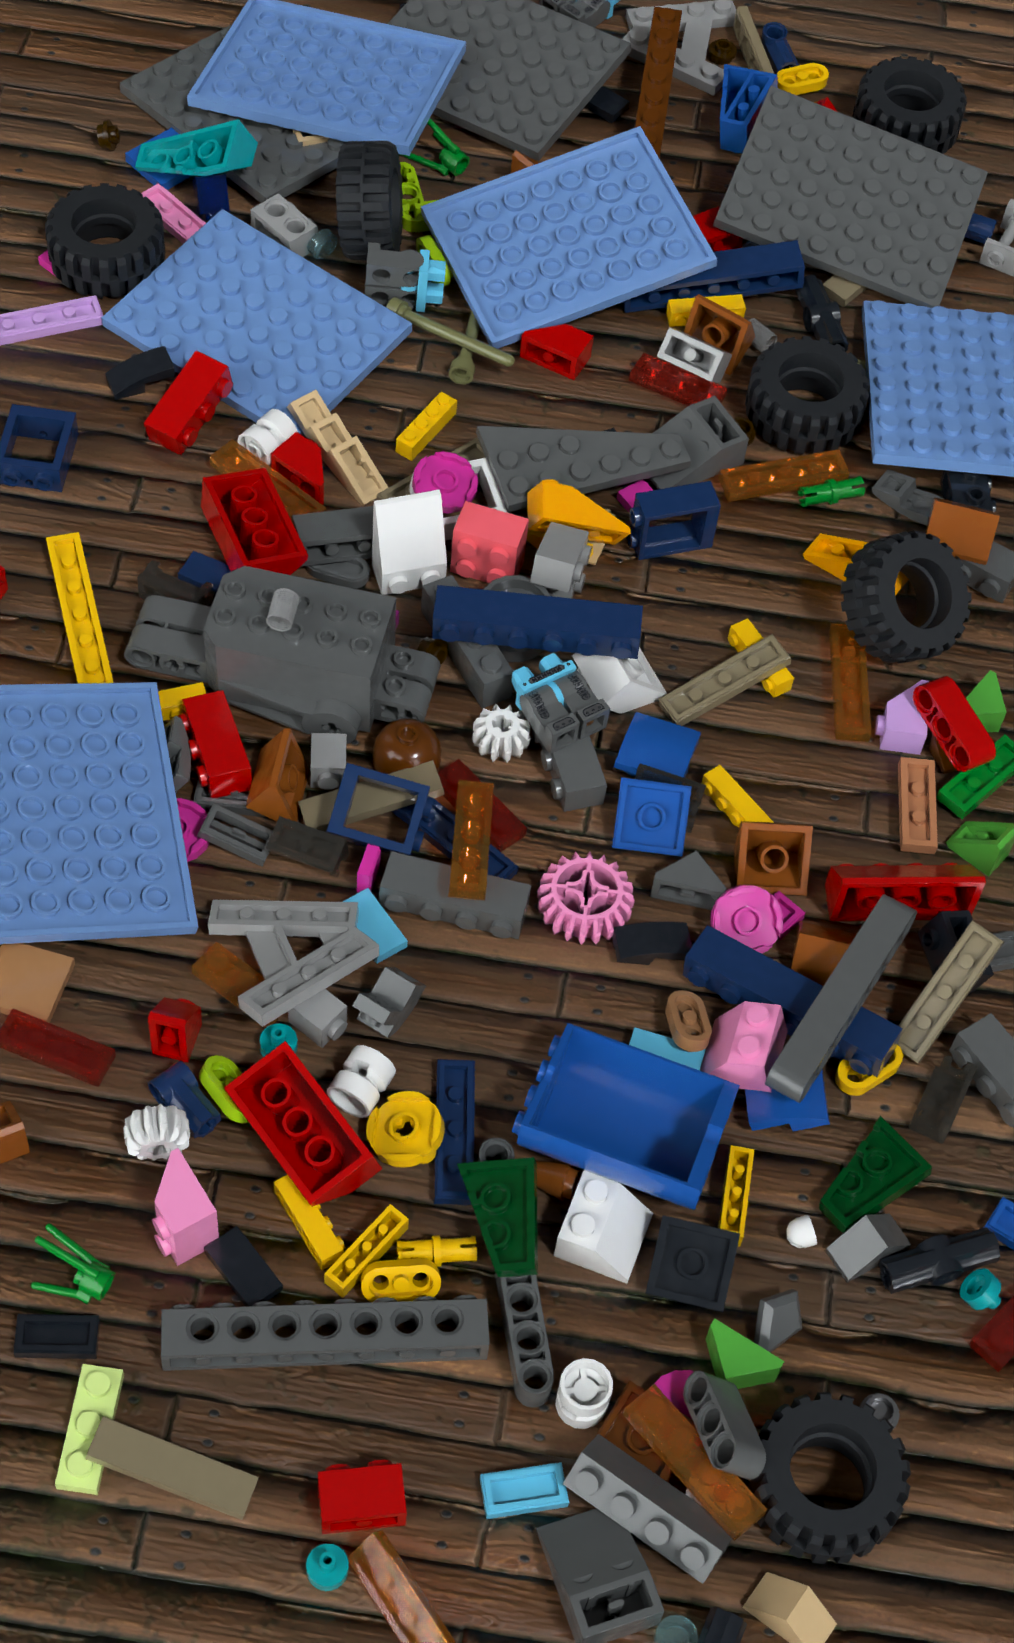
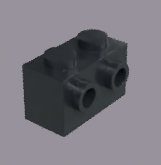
[940,470,996,512]
[917,910,994,995]

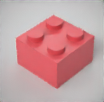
[450,501,529,583]

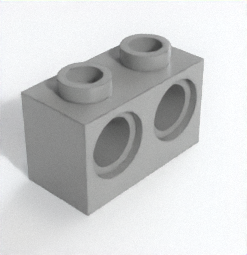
[250,194,318,257]

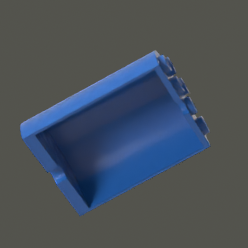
[512,1023,740,1210]

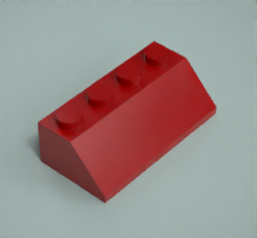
[201,467,308,575]
[825,863,986,921]
[224,1041,382,1207]

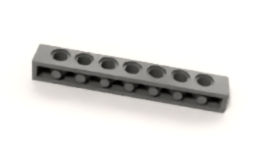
[161,1295,489,1371]

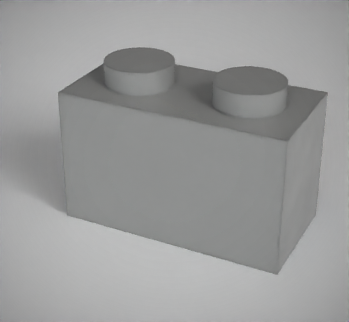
[657,327,732,383]

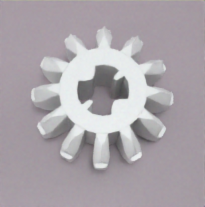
[472,704,531,763]
[123,1103,190,1161]

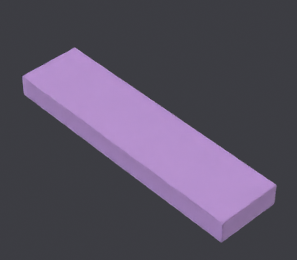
[0,295,103,346]

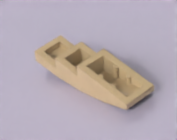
[287,390,388,507]

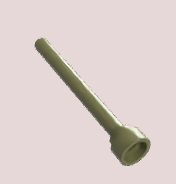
[386,297,515,367]
[449,310,480,385]

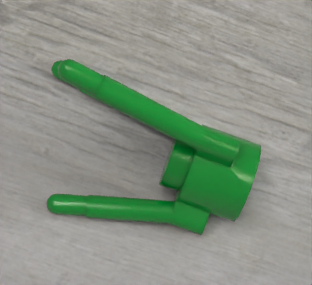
[399,118,470,176]
[31,1223,116,1305]

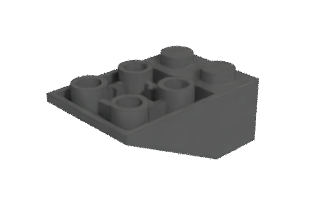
[649,396,749,490]
[536,1508,664,1643]

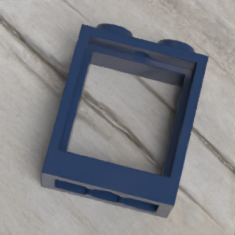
[0,404,79,492]
[626,481,721,560]
[327,763,435,856]

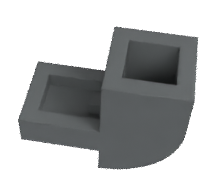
[352,967,426,1038]

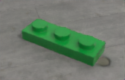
[936,734,1014,819]

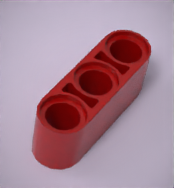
[913,676,996,772]

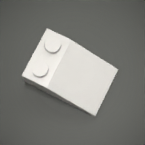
[372,490,447,595]

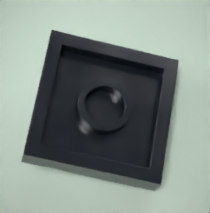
[645,1215,740,1312]

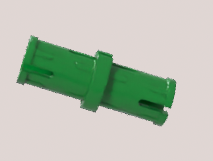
[798,476,865,507]

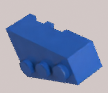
[720,64,778,154]

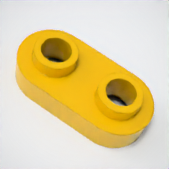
[777,63,829,95]
[835,1045,903,1096]
[361,1258,441,1302]

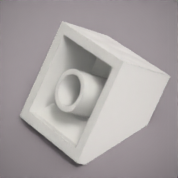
[572,647,667,714]
[554,1170,653,1284]

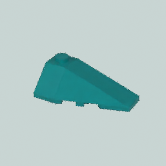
[135,119,258,176]

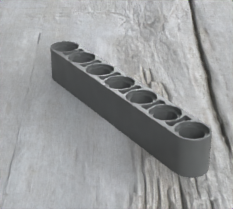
[765,894,917,1103]
[478,1137,554,1408]

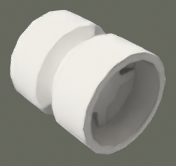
[238,409,298,468]
[327,1045,396,1118]
[555,1358,613,1429]

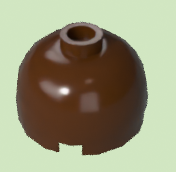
[372,718,442,774]

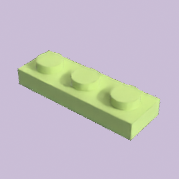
[55,1364,124,1495]

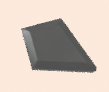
[754,1289,802,1353]

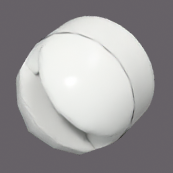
[786,1215,817,1248]

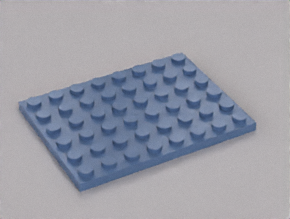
[187,0,466,156]
[421,126,717,349]
[101,209,412,437]
[861,300,1014,477]
[0,682,198,944]

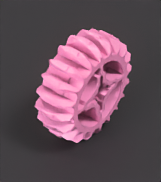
[537,851,635,945]

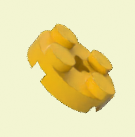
[366,1091,445,1168]

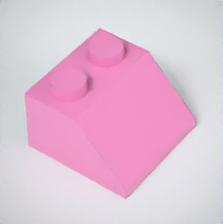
[700,1001,788,1093]
[152,1148,219,1266]

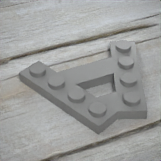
[622,0,736,96]
[208,900,380,1027]

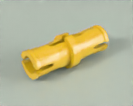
[396,1235,477,1267]

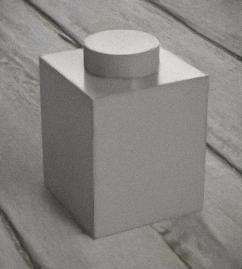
[311,733,347,790]
[288,989,348,1048]

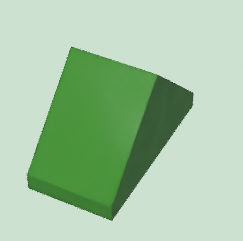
[966,670,1007,732]
[946,821,1014,877]
[705,1318,784,1389]

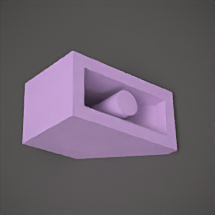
[875,680,929,755]

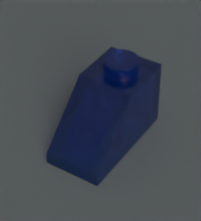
[192,174,230,220]

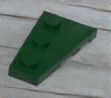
[819,1116,932,1234]
[457,1157,538,1277]

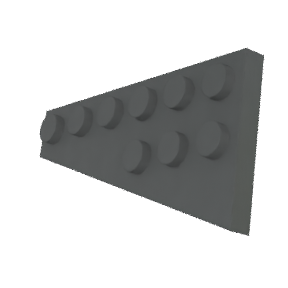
[476,426,691,512]

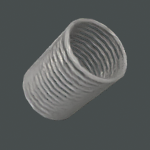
[748,318,777,353]
[266,588,299,631]

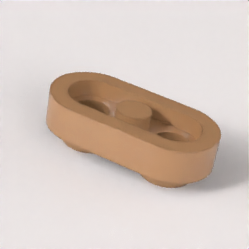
[665,990,712,1052]

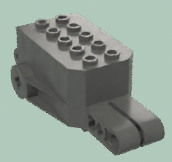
[124,566,441,744]

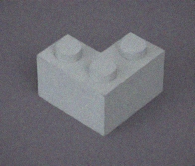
[530,521,592,598]

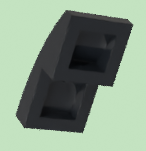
[105,346,175,400]
[612,922,692,965]

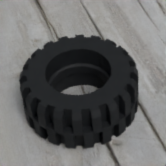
[852,56,967,154]
[336,141,403,261]
[45,183,165,299]
[745,336,870,456]
[840,530,972,664]
[745,1392,911,1564]

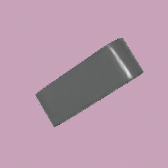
[683,1370,766,1480]

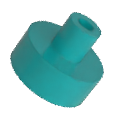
[260,1023,298,1057]
[960,1268,1001,1310]
[306,1544,349,1591]

